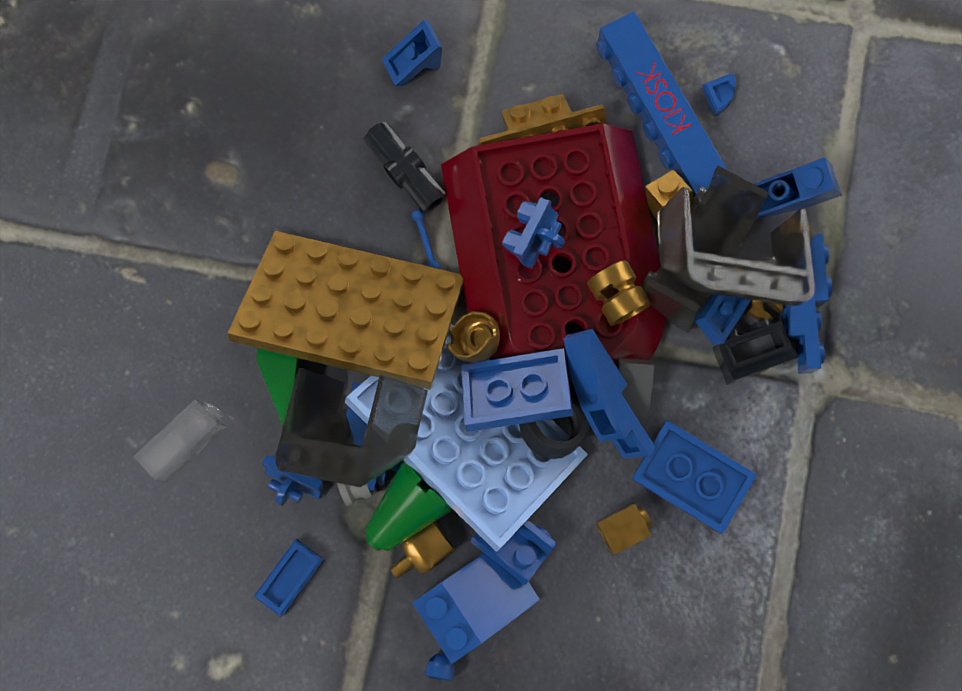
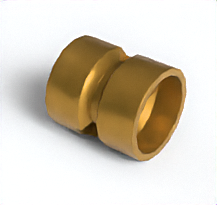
[587,260,651,326]

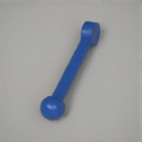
[412,209,441,269]

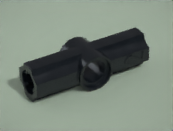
[363,121,446,214]

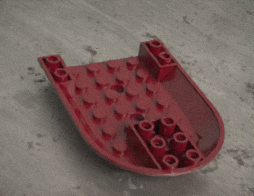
[441,123,667,399]

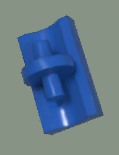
[502,197,565,268]
[262,444,327,506]

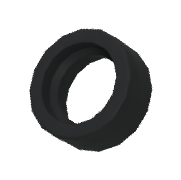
[519,393,589,459]

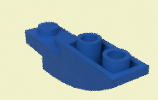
[782,234,832,374]
[564,329,655,459]

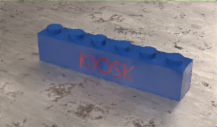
[596,11,731,202]

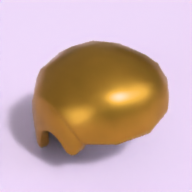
[447,311,500,363]

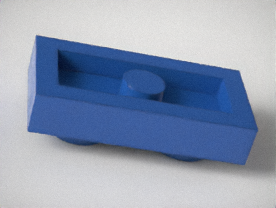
[694,274,752,345]

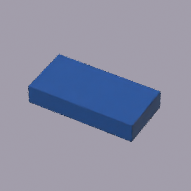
[253,539,324,617]

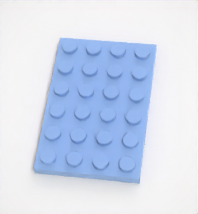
[345,323,588,552]

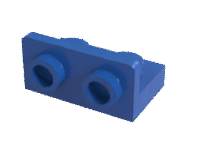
[470,520,556,585]

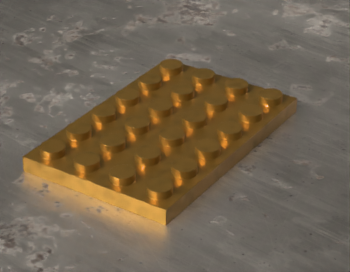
[227,231,463,390]

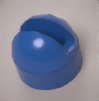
[425,654,454,681]

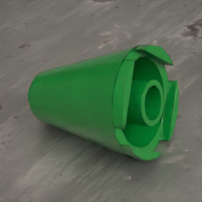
[365,461,453,551]

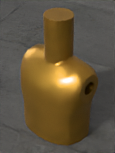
[390,522,455,579]

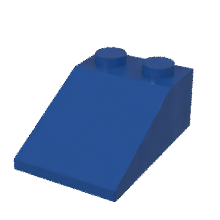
[412,553,540,664]

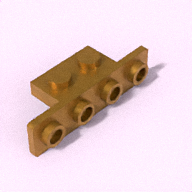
[478,94,607,145]

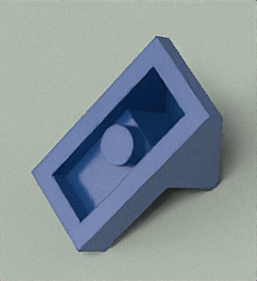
[382,19,442,87]

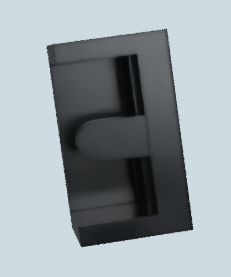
[712,318,799,385]

